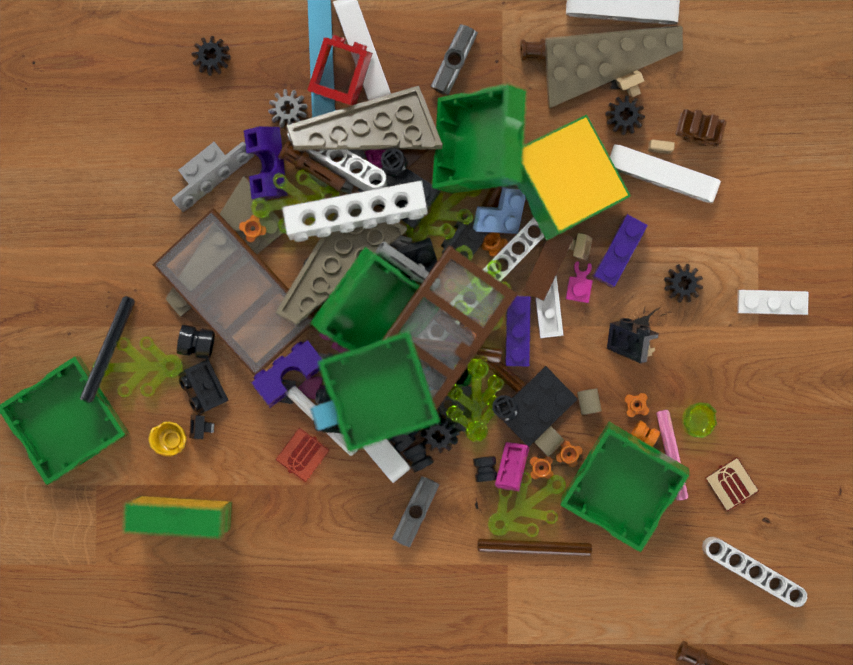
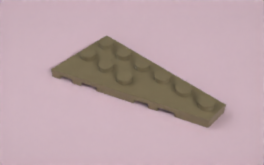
[545,25,683,108]
[287,86,443,150]
[166,176,287,317]
[276,209,407,326]

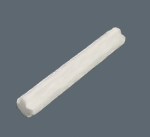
[287,386,357,456]

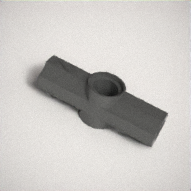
[430,24,478,96]
[392,476,440,547]

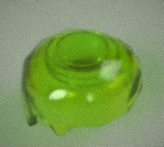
[682,402,717,438]

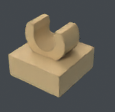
[615,70,644,97]
[569,233,593,261]

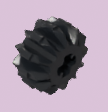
[191,36,231,76]
[605,95,645,135]
[664,264,703,303]
[420,412,460,453]

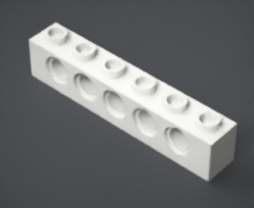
[283,181,428,242]

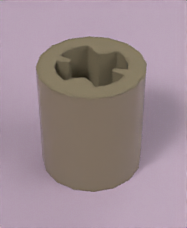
[577,388,602,415]
[534,426,565,457]

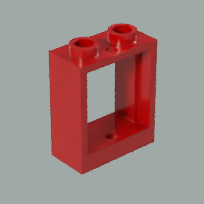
[307,35,373,106]

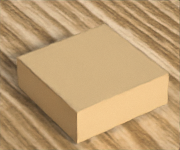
[648,140,675,154]

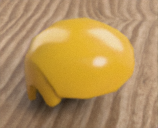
[148,422,187,457]

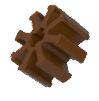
[675,109,726,147]

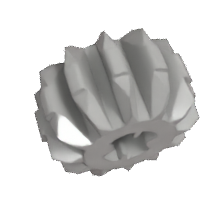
[268,89,308,128]

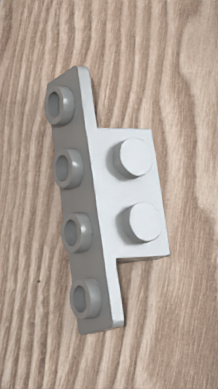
[172,142,254,212]

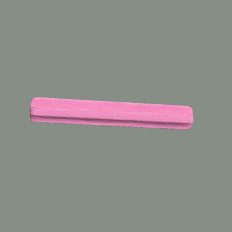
[657,410,688,501]

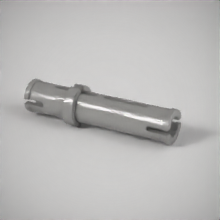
[376,241,440,291]

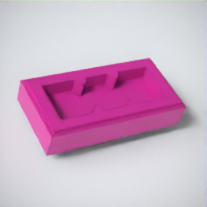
[495,442,529,491]

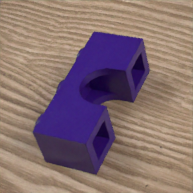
[244,126,288,199]
[592,214,648,288]
[505,296,531,366]
[251,340,323,408]

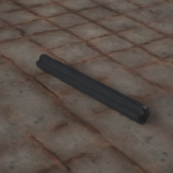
[80,296,135,403]

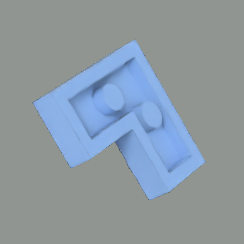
[473,186,526,234]

